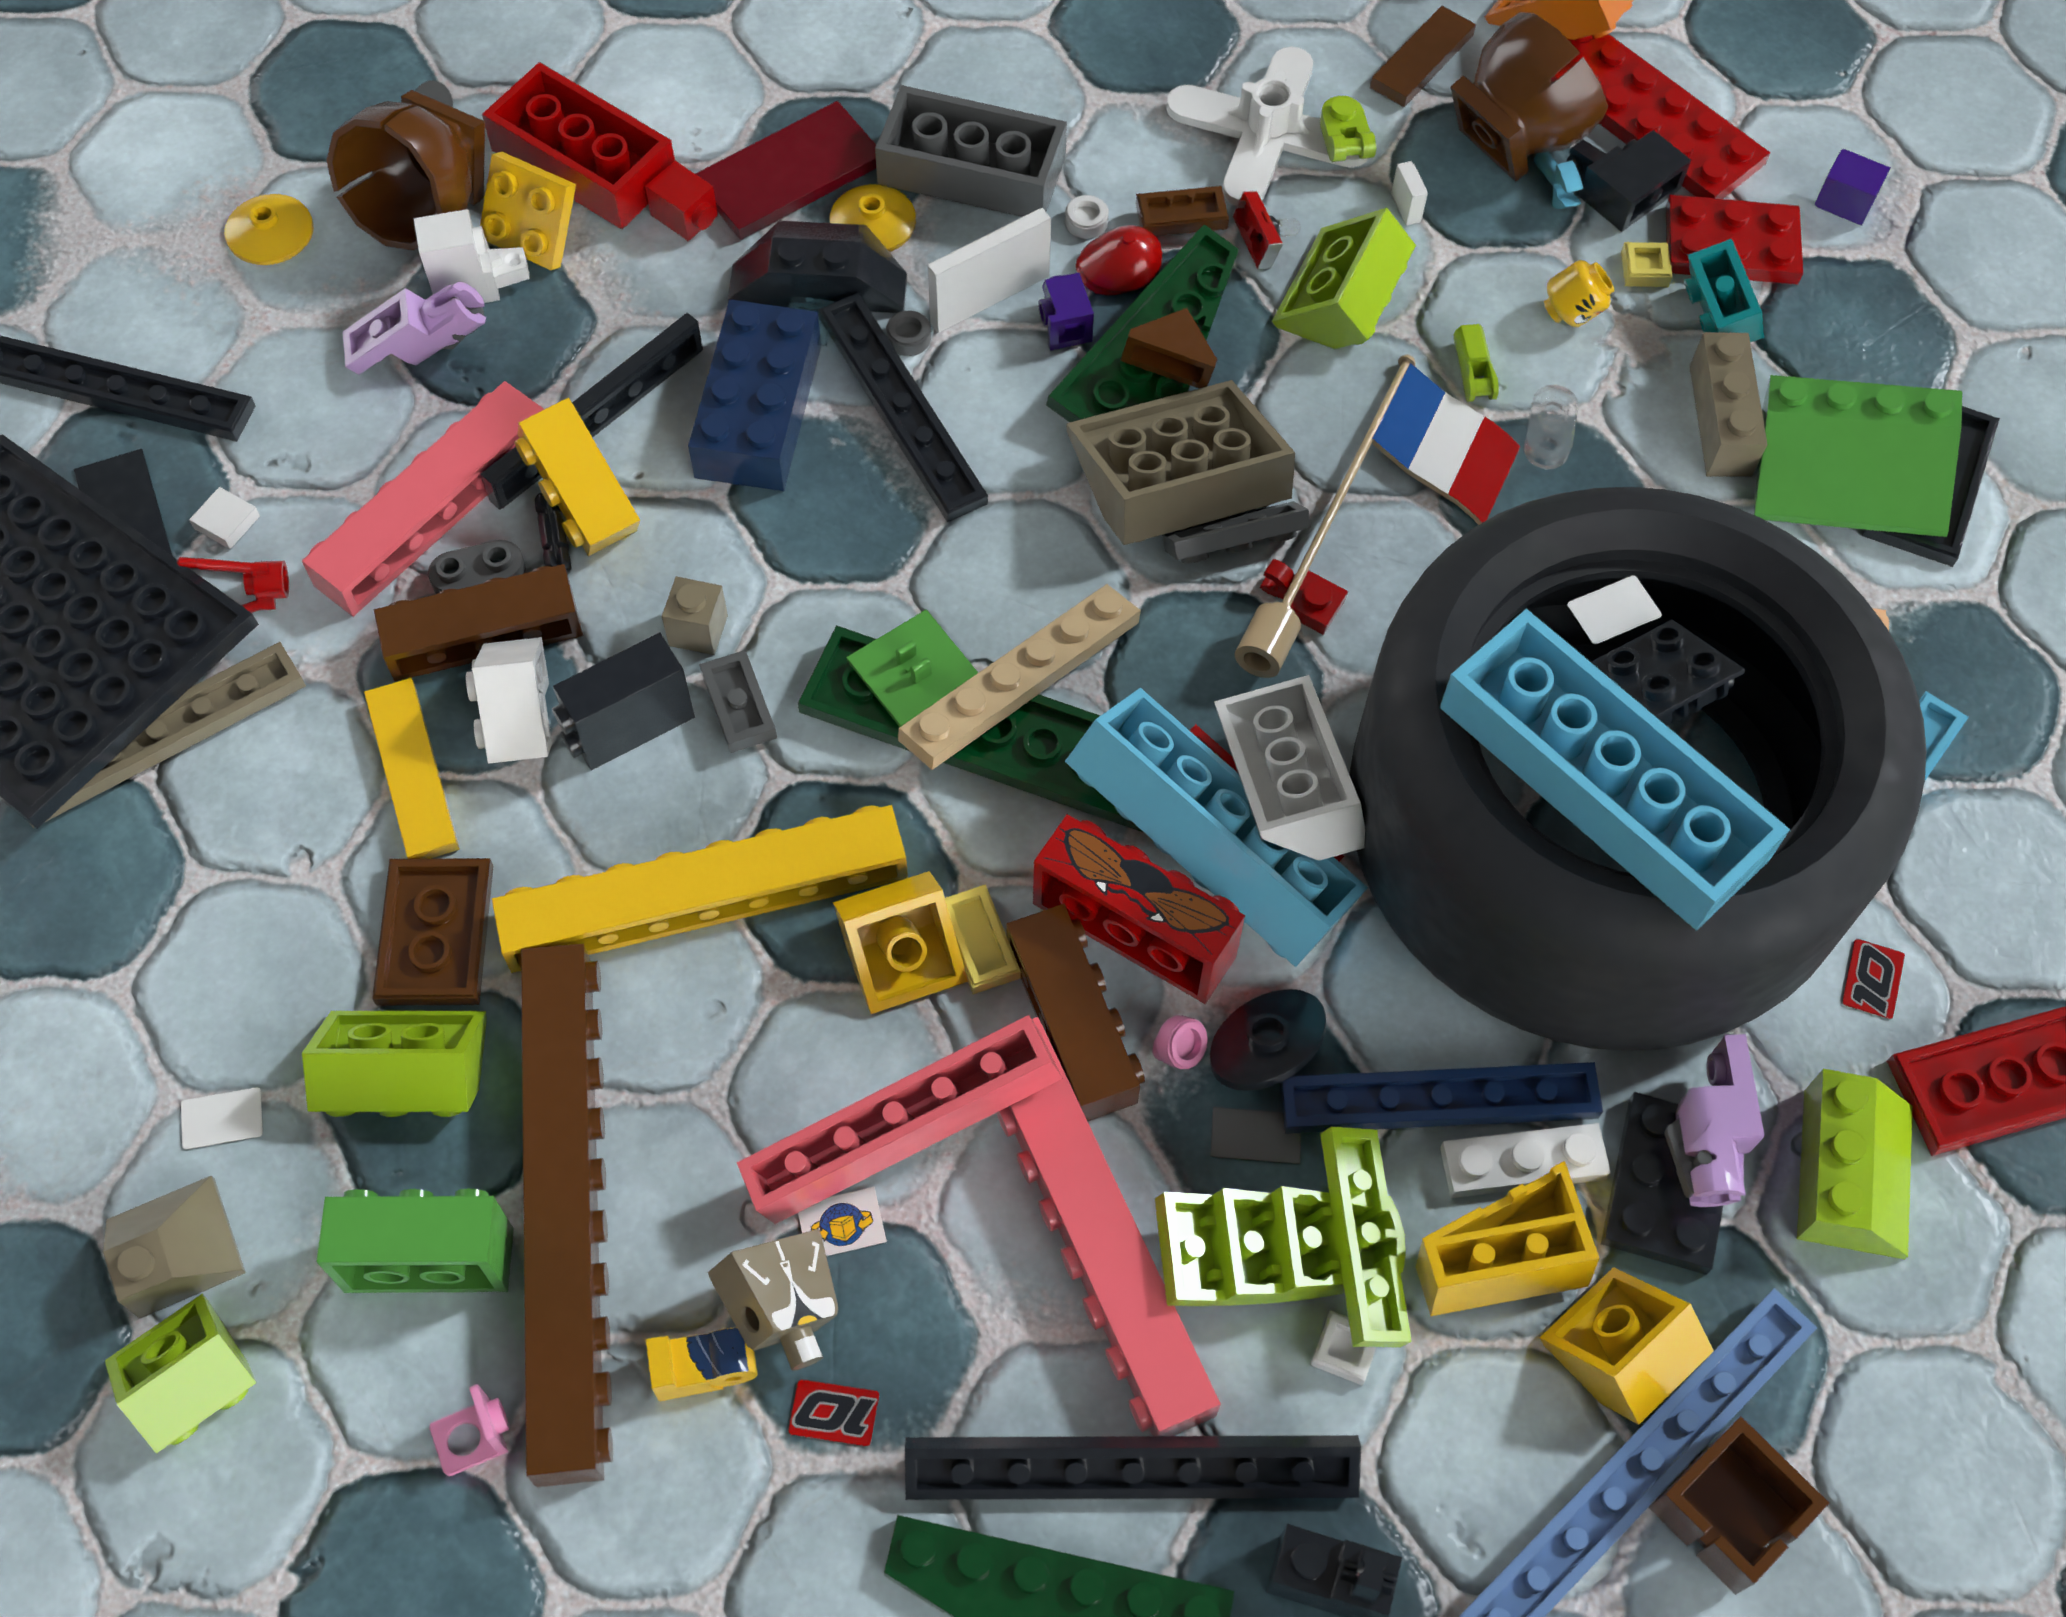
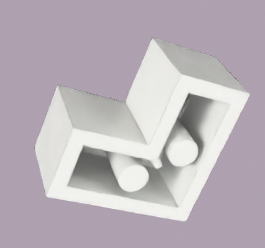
[466,637,552,764]

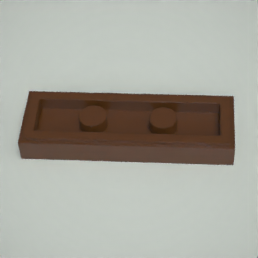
[1370,5,1476,107]

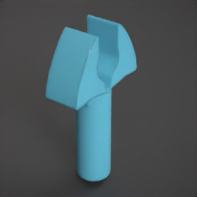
[1534,152,1583,209]

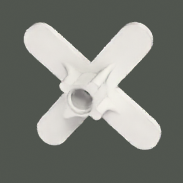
[1167,47,1369,206]

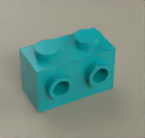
[1684,239,1764,343]

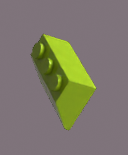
[1272,207,1416,349]
[302,1011,487,1117]
[1797,1068,1913,1260]

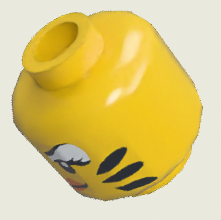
[1544,260,1614,328]

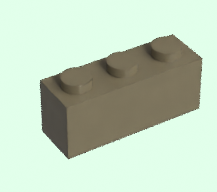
[1689,332,1767,477]

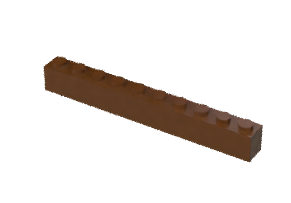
[521,943,613,1487]

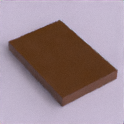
[372,858,494,1006]

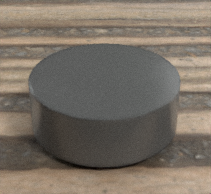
[886,311,931,356]

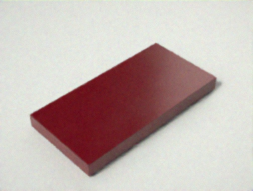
[695,100,877,240]

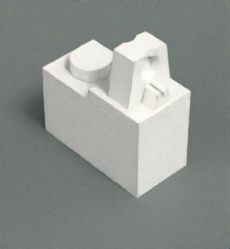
[414,209,529,303]

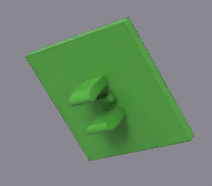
[847,609,978,727]

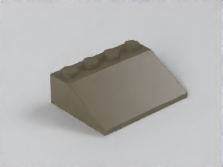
[1066,380,1295,545]

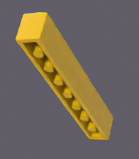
[492,805,908,973]

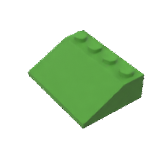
[1754,375,1962,537]

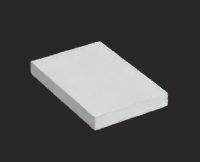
[928,208,1051,333]

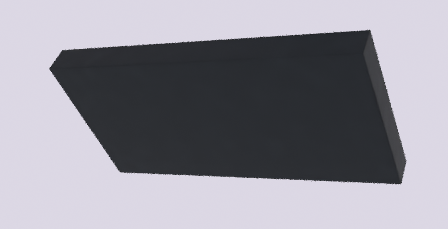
[1862,406,2000,567]

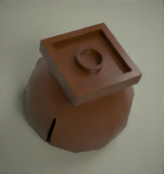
[1450,12,1608,182]
[326,90,485,251]

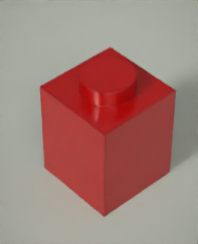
[645,160,718,241]

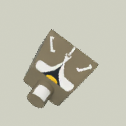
[707,1229,838,1371]

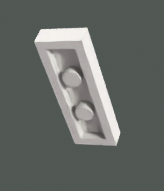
[1440,1123,1611,1198]

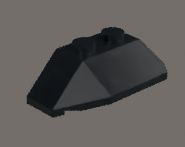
[728,221,907,313]

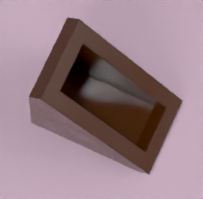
[1120,308,1217,389]

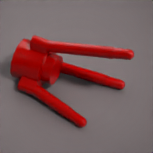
[177,557,289,613]

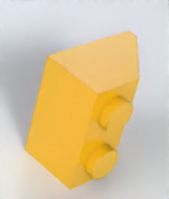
[833,871,968,1014]
[1539,1267,1714,1425]

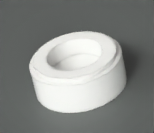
[1065,195,1108,239]

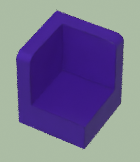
[1815,149,1891,226]

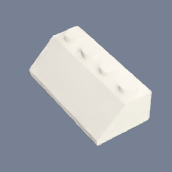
[1214,675,1365,861]

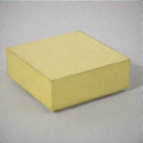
[1621,242,1672,287]

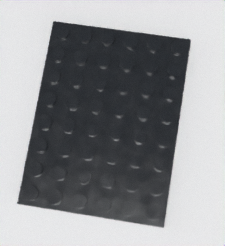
[0,434,259,829]

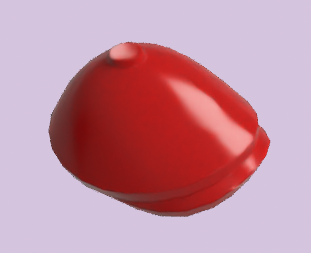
[1076,225,1162,296]

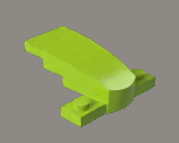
[1154,1127,1412,1348]

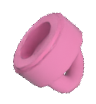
[1152,1015,1208,1069]

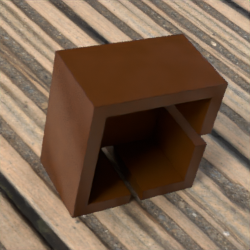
[1649,1416,1830,1595]

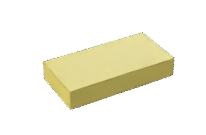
[945,884,1021,995]

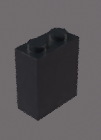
[552,632,695,771]

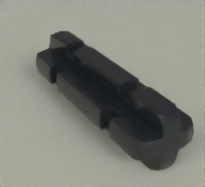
[534,493,572,574]

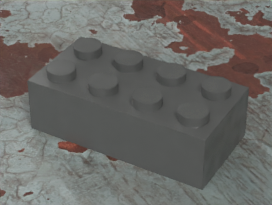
[875,85,1067,217]

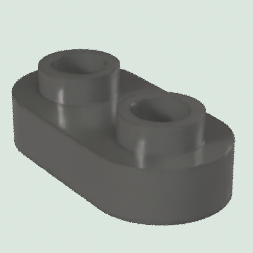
[428,540,526,594]

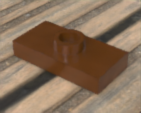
[1136,186,1229,236]

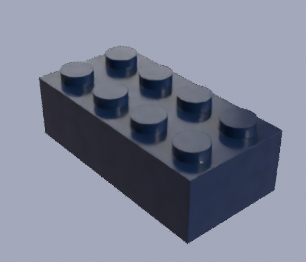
[688,299,822,491]

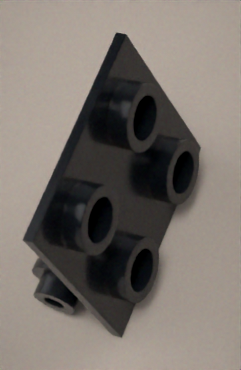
[1591,620,1744,726]

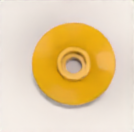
[830,184,916,252]
[224,194,314,265]

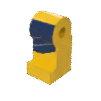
[646,1328,758,1402]

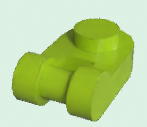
[1320,96,1376,162]

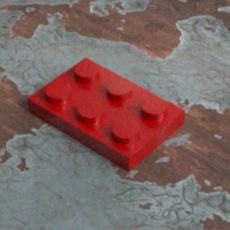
[1666,194,1803,285]

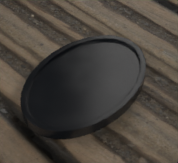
[1210,989,1326,1091]

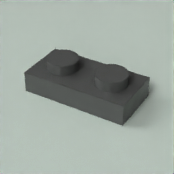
[699,650,777,753]

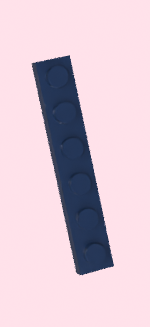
[1280,1062,1603,1134]

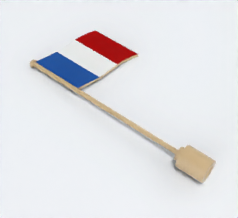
[1235,354,1520,678]

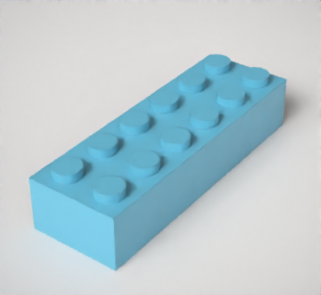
[1440,609,1790,931]
[1065,688,1368,967]

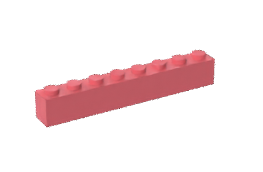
[996,1017,1221,1436]

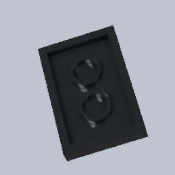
[1601,1092,1724,1275]

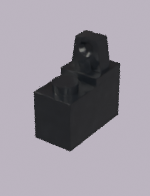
[1567,130,1691,232]
[1266,1524,1403,1617]

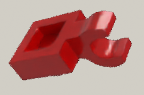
[1260,559,1348,635]

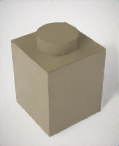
[662,576,728,655]

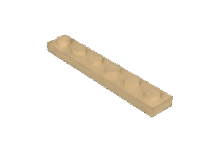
[898,584,1141,770]

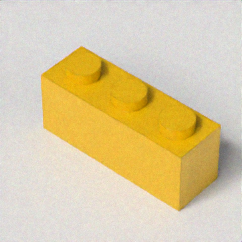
[514,397,640,557]

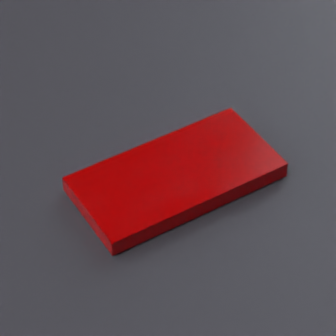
[1887,1006,2066,1156]

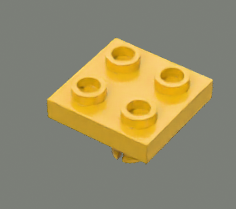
[480,152,576,270]

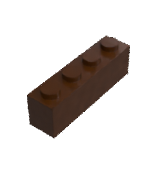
[374,564,583,682]
[1006,904,1145,1121]

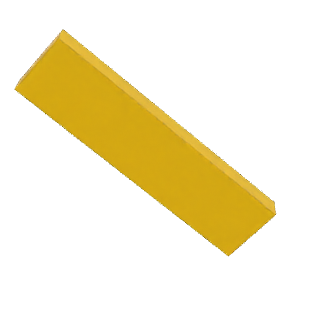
[364,678,460,859]

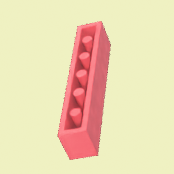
[302,381,544,617]
[737,1015,1063,1224]

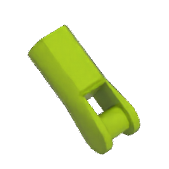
[1453,324,1499,402]

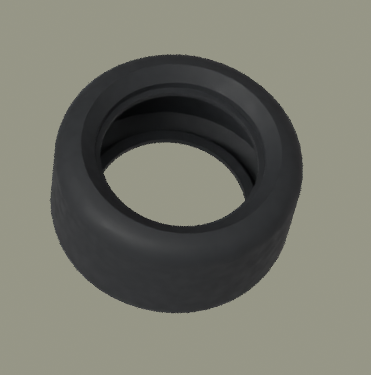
[1349,487,1927,1051]

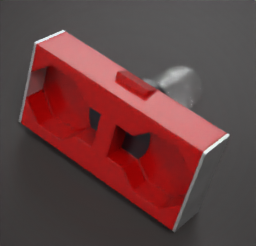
[1232,190,1301,269]

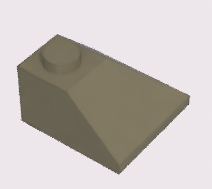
[103,1175,246,1319]

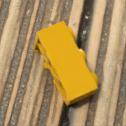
[1415,1161,1600,1316]

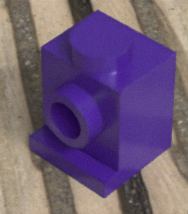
[1038,272,1094,351]

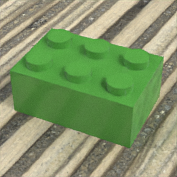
[316,1189,514,1293]

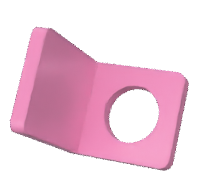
[430,1384,510,1476]

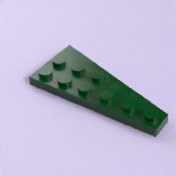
[1046,224,1239,422]
[884,1515,1235,1617]

